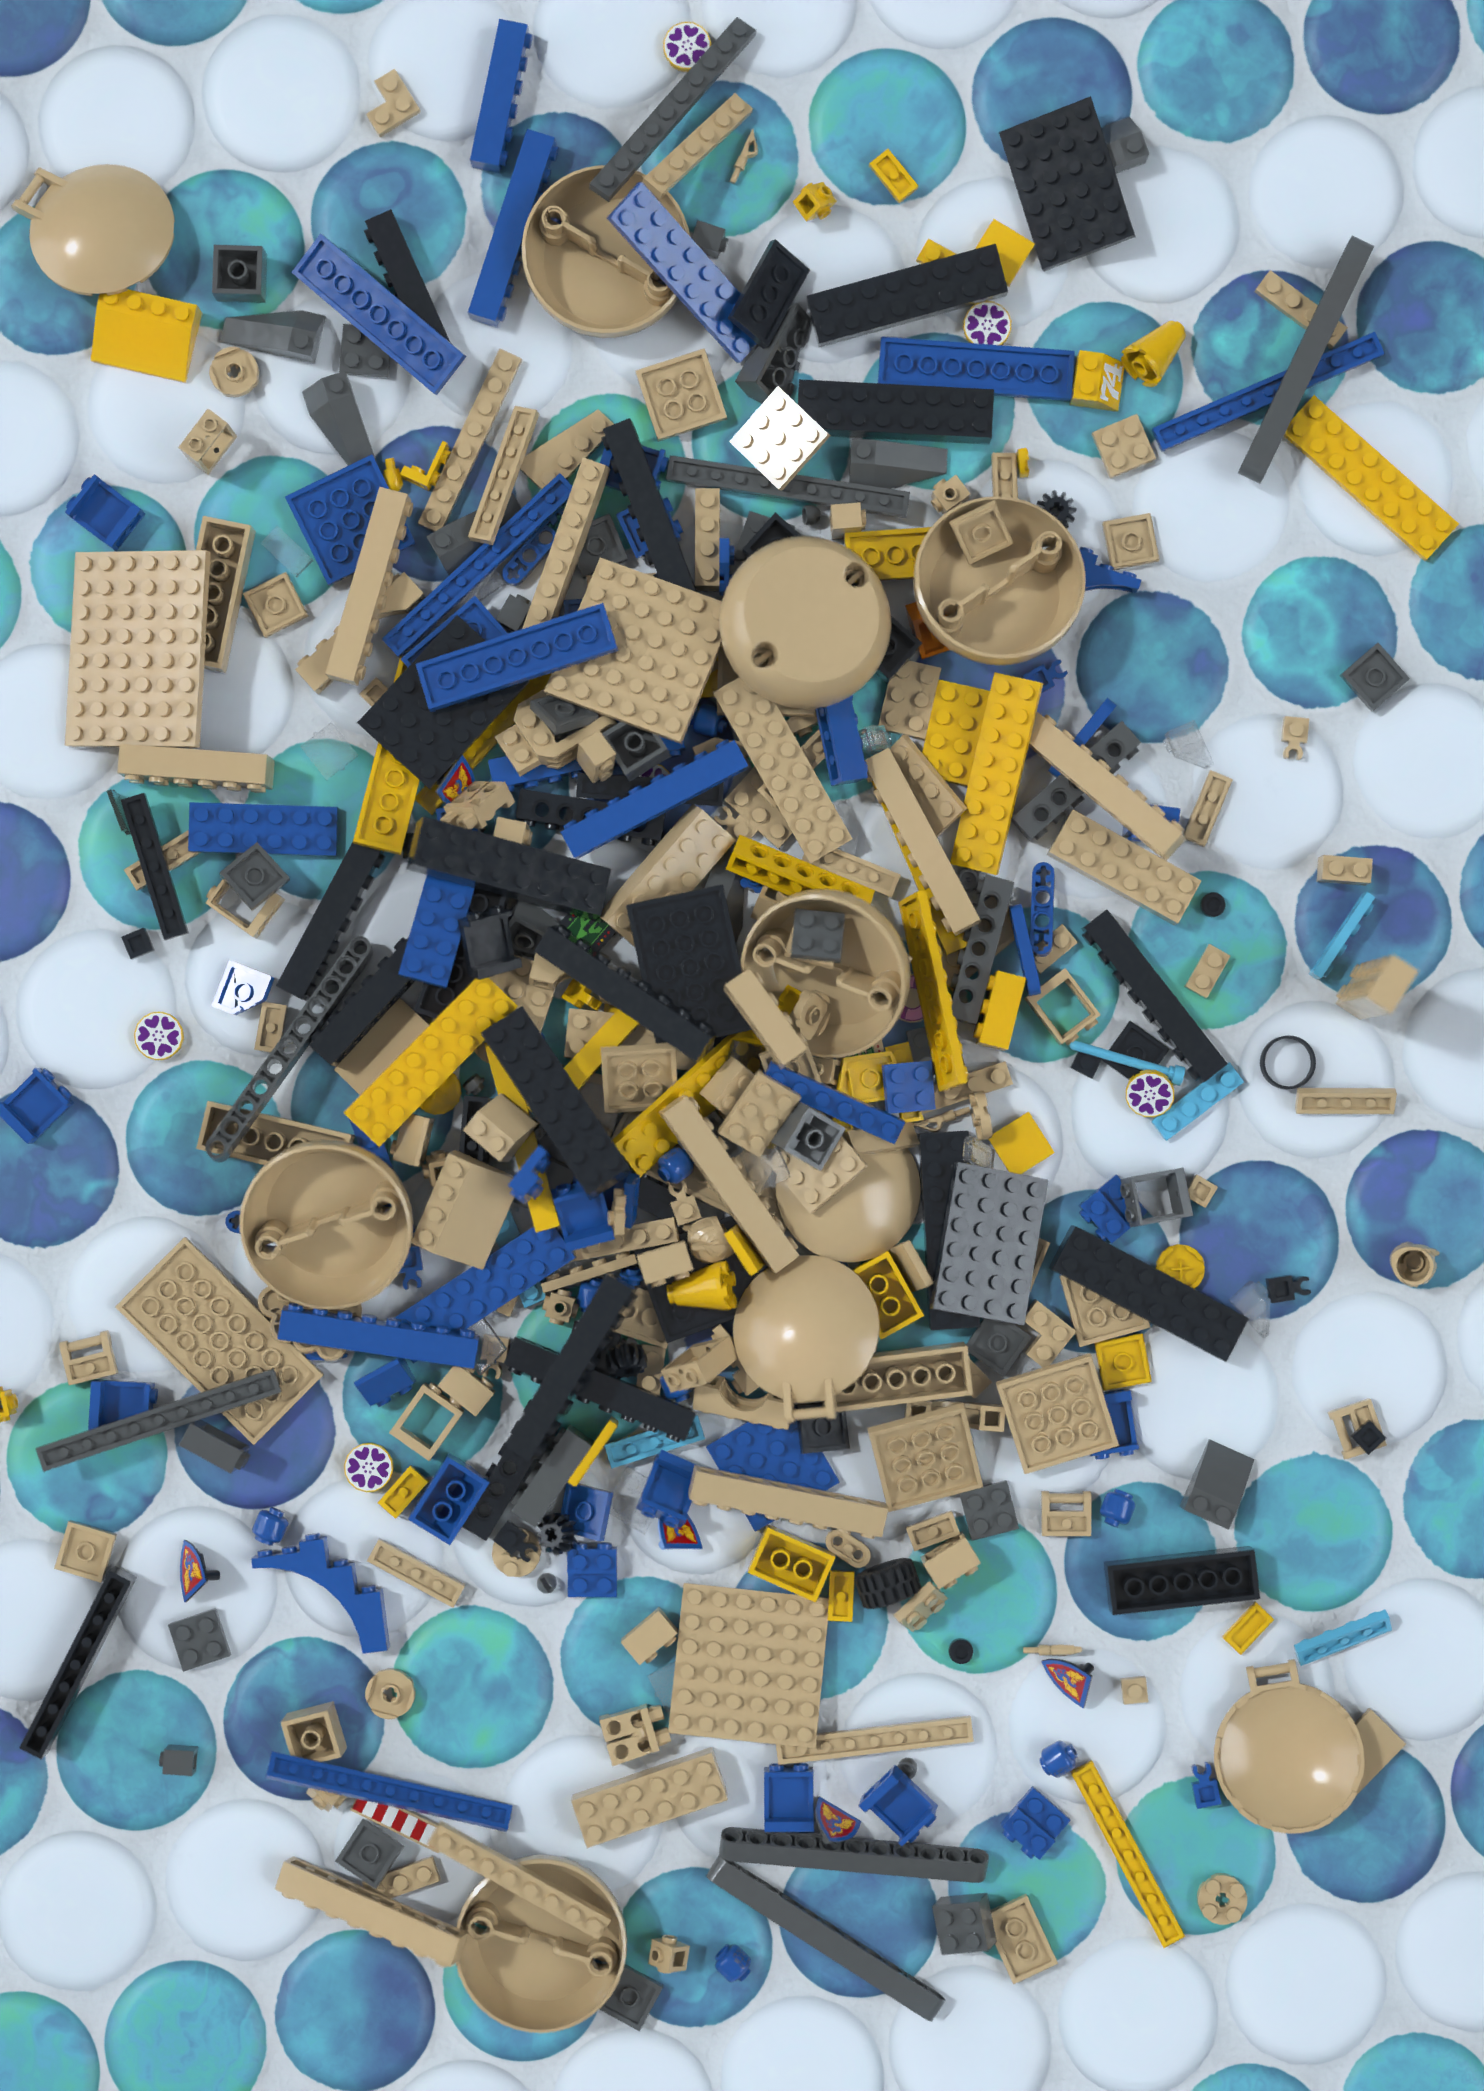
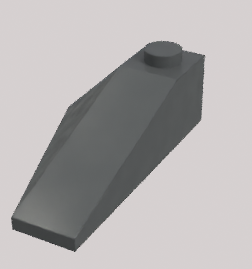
[1102,117,1149,174]
[220,310,326,364]
[302,371,377,466]
[849,439,948,489]
[426,493,521,575]
[704,845,744,943]

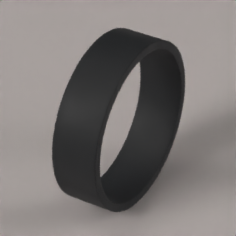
[1260,1035,1316,1089]

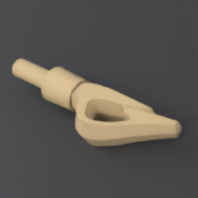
[730,129,758,184]
[913,1107,970,1132]
[1023,1645,1082,1656]

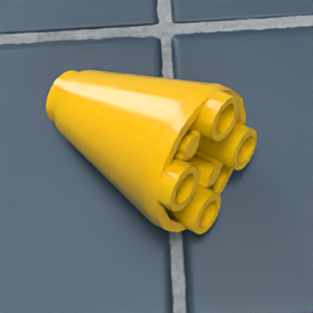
[667,1261,737,1310]

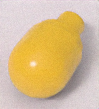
[382,458,403,492]

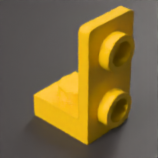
[400,441,451,491]

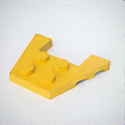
[831,1051,924,1132]

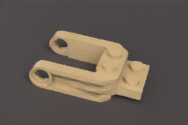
[495,689,618,777]

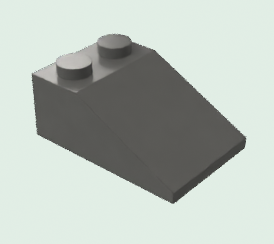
[1180,1439,1254,1530]

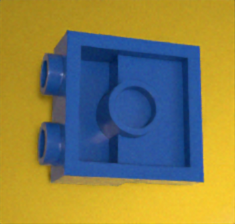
[616,494,684,560]
[508,1146,552,1204]
[1078,1174,1148,1244]
[567,1542,617,1597]
[1001,1786,1071,1860]

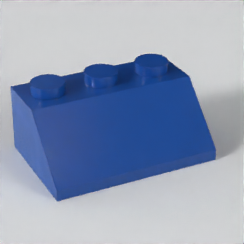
[408,1453,490,1545]

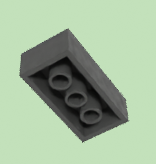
[511,1425,594,1528]

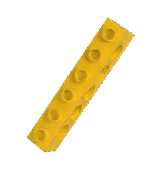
[726,835,875,904]

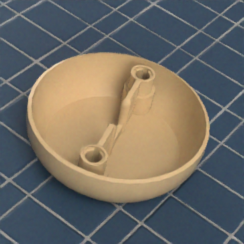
[522,165,690,338]
[913,496,1086,665]
[719,536,891,709]
[741,889,911,1058]
[240,1140,413,1310]
[456,1855,627,2033]

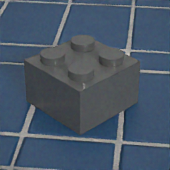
[212,245,267,303]
[602,722,671,782]
[932,1893,997,1955]

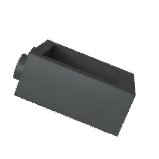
[1120,1167,1193,1228]
[179,1419,251,1474]

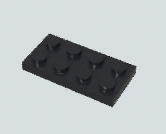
[728,239,810,349]

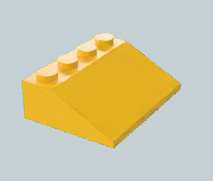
[91,289,202,383]

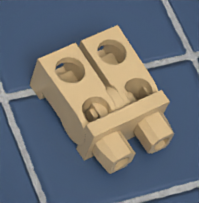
[440,781,515,829]
[599,1704,671,1766]

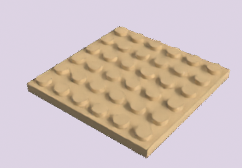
[544,558,722,744]
[668,1583,829,1748]

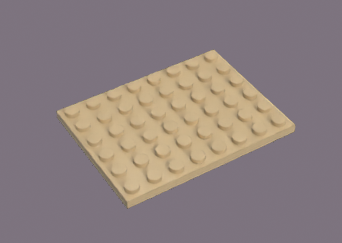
[65,550,210,748]

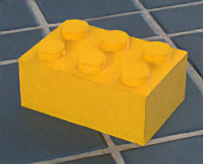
[973,970,1026,1051]
[852,1250,924,1340]
[748,1524,835,1603]

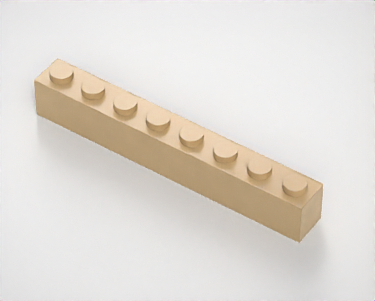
[522,457,611,629]
[325,487,413,686]
[1029,712,1186,861]
[865,748,981,936]
[659,1095,799,1273]
[688,1465,888,1539]
[275,1856,468,1967]

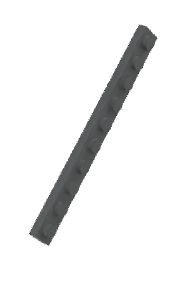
[589,17,756,202]
[666,455,910,518]
[36,1368,282,1472]

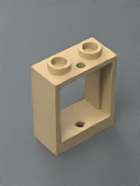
[178,409,237,475]
[206,877,285,939]
[1024,968,1101,1046]
[661,1336,738,1392]
[389,1382,465,1461]

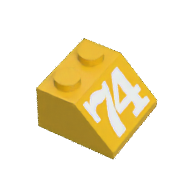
[1070,350,1124,412]

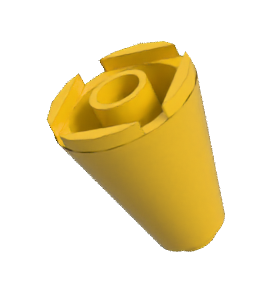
[1121,321,1186,387]

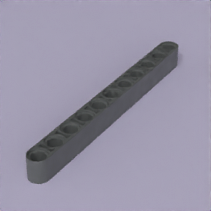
[1238,235,1374,484]
[205,936,373,1162]
[719,1827,989,1883]
[706,1855,946,2022]

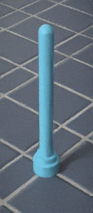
[1070,1041,1185,1086]

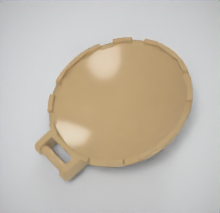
[11,164,175,296]
[775,1111,921,1262]
[733,1255,880,1423]
[1214,1659,1365,1834]

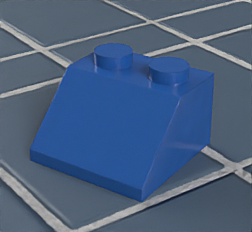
[353,1358,416,1407]

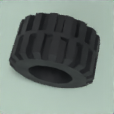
[854,1558,922,1609]

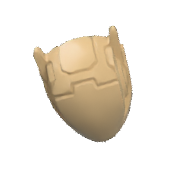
[683,1216,735,1264]
[1390,1241,1440,1288]

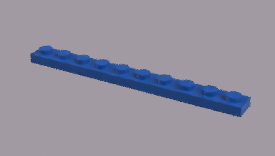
[1152,332,1385,452]
[382,473,573,658]
[265,1751,513,1832]

